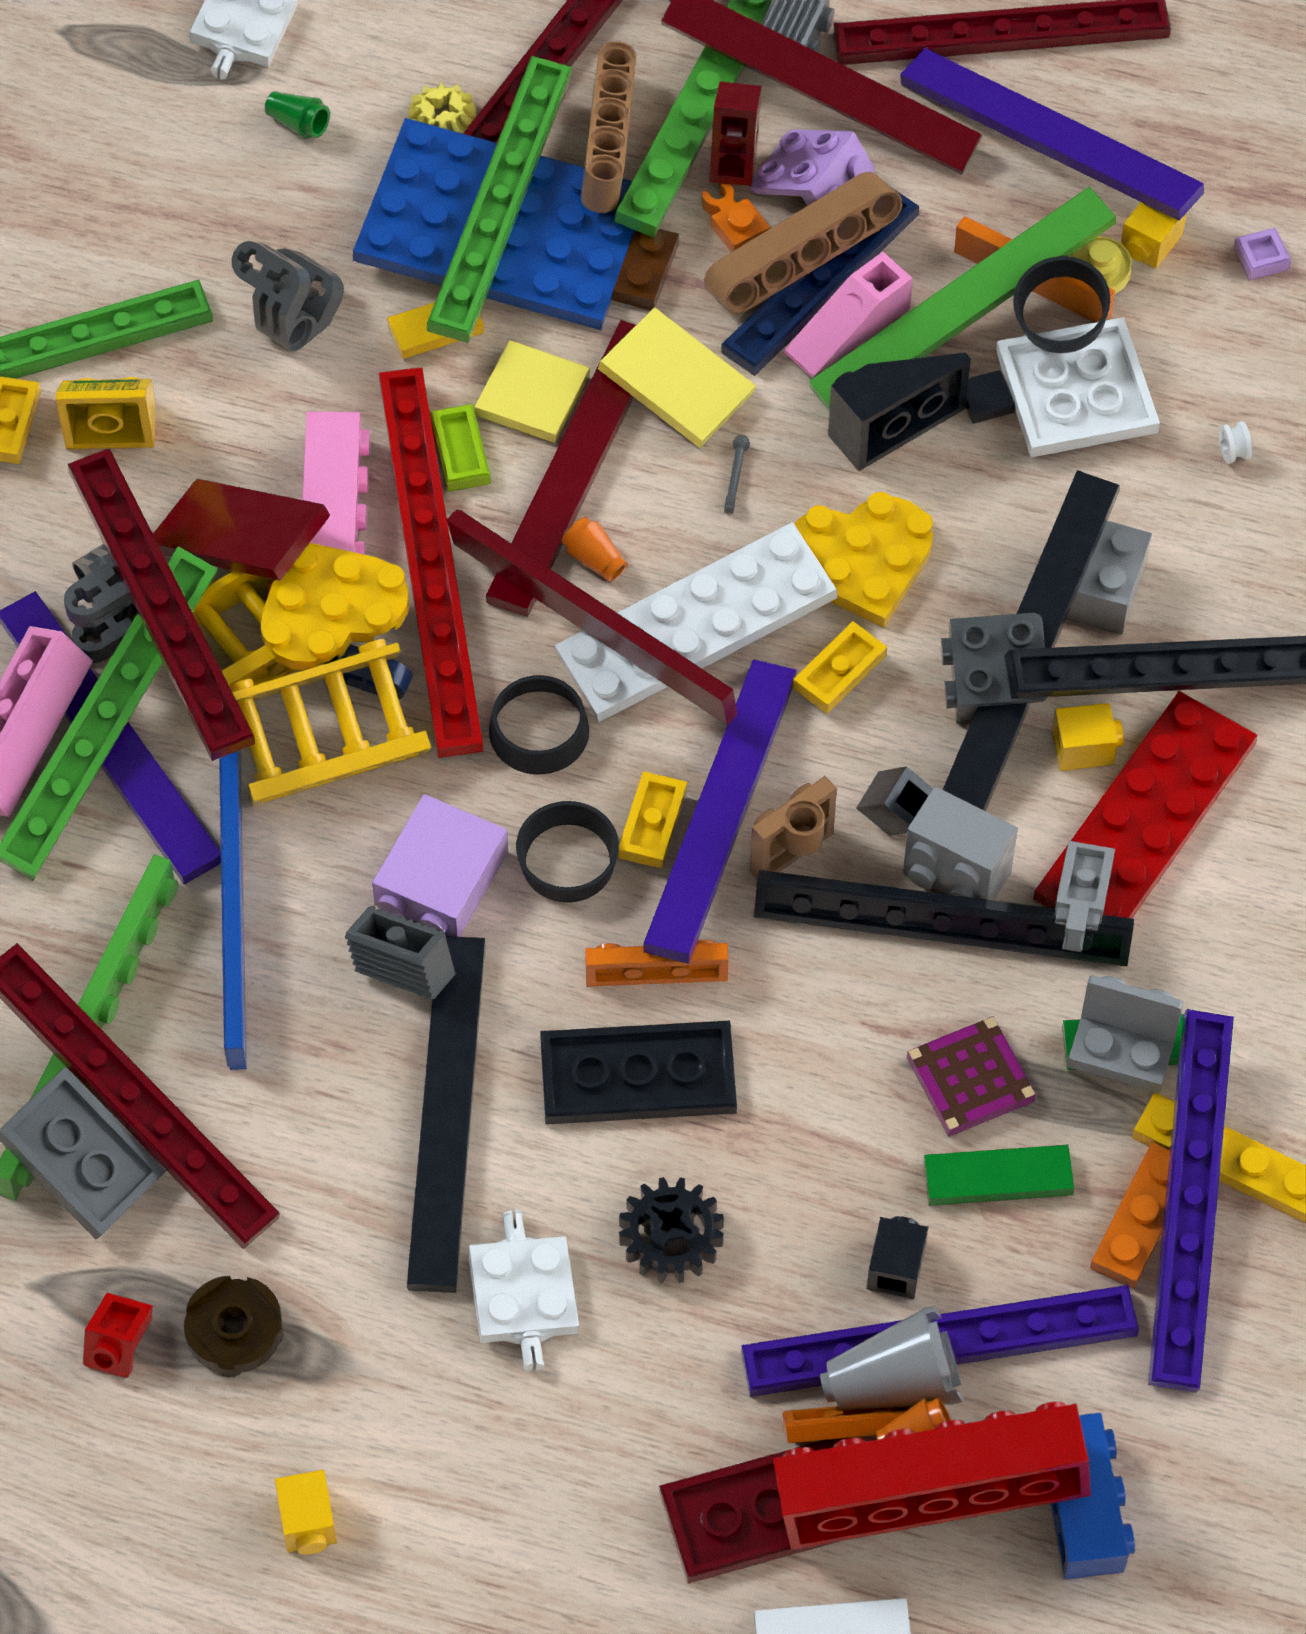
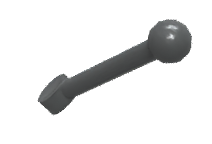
[724,435,750,514]

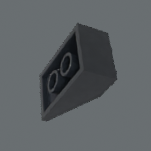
[828,353,971,471]

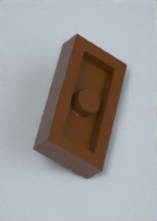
[612,229,679,310]

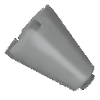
[820,1305,963,1410]

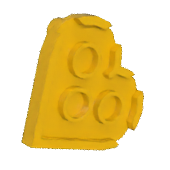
[794,492,933,628]
[261,543,409,671]

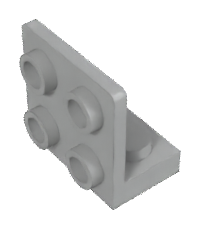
[1067,975,1184,1093]

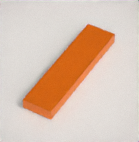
[954,216,1115,322]

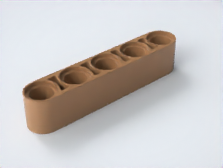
[581,41,637,213]
[704,172,902,314]

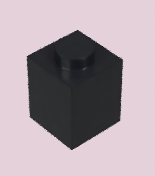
[856,766,933,836]
[867,1216,928,1299]

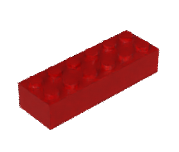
[773,1401,1091,1550]

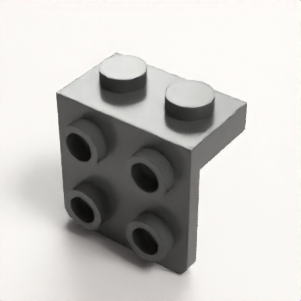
[941,613,1048,723]

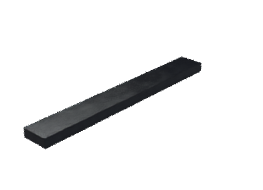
[942,470,1120,811]
[1004,636,1306,699]
[754,870,1134,966]
[407,936,486,1293]

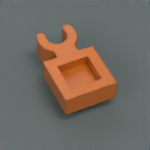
[701,183,770,252]

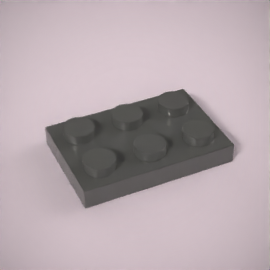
[0,1067,166,1240]

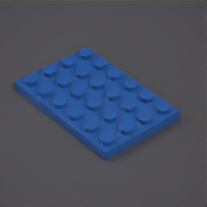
[353,118,635,330]

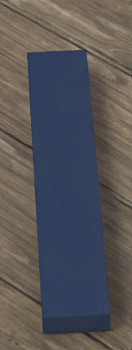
[721,186,919,376]

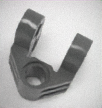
[231,241,344,352]
[64,544,138,663]

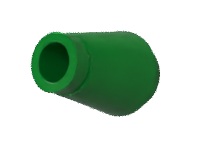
[265,91,330,139]

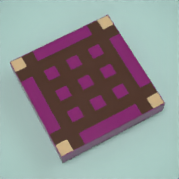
[907,1016,1036,1137]

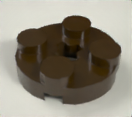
[184,1276,284,1378]

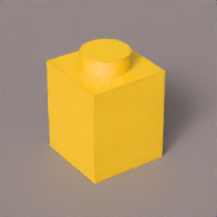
[1121,202,1187,269]
[1052,703,1124,771]
[274,1469,337,1555]

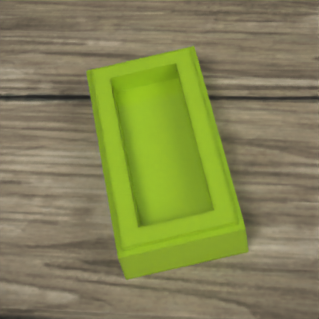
[430,404,491,492]

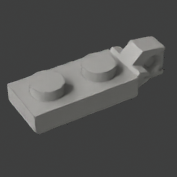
[1054,841,1115,952]

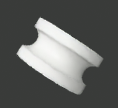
[1219,421,1252,464]

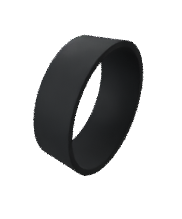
[1013,256,1110,353]
[489,675,589,775]
[516,801,619,902]

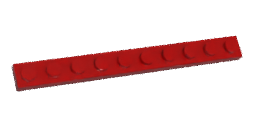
[379,367,484,758]

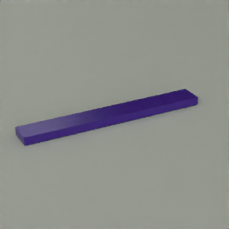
[900,48,1204,221]
[0,591,221,885]
[643,659,797,964]
[1148,1009,1234,1393]
[741,1285,1139,1397]

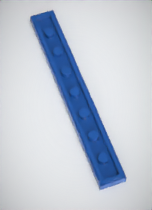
[219,750,247,1070]

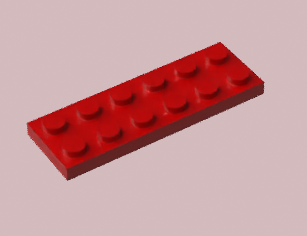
[1033,691,1258,918]

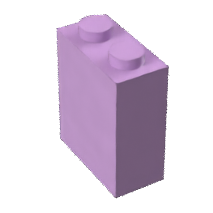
[372,794,509,937]

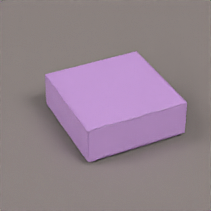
[1234,228,1291,280]

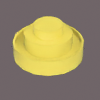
[1070,236,1132,294]

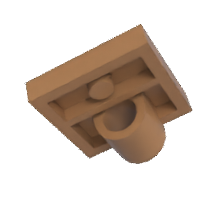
[750,776,837,879]

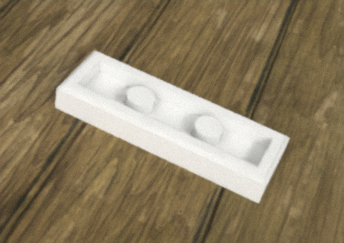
[754,1598,911,1634]

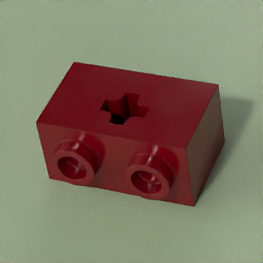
[709,81,762,186]

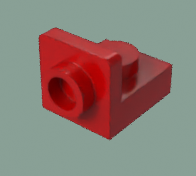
[83,1292,153,1378]

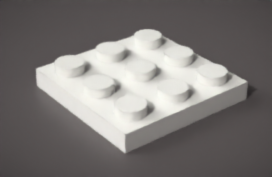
[996,317,1160,458]

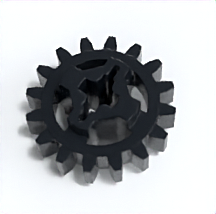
[619,1177,724,1283]

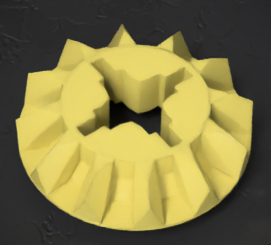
[408,81,476,134]

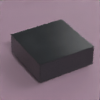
[966,370,1015,424]

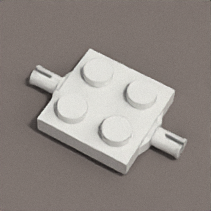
[190,0,298,79]
[468,1210,579,1372]

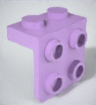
[750,129,875,206]

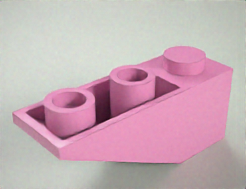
[784,252,913,379]

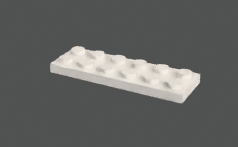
[555,522,838,723]

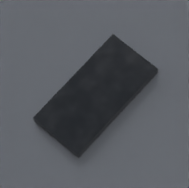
[540,1020,737,1125]

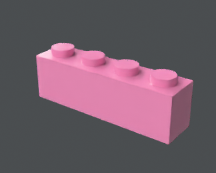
[302,412,370,555]
[0,626,93,817]

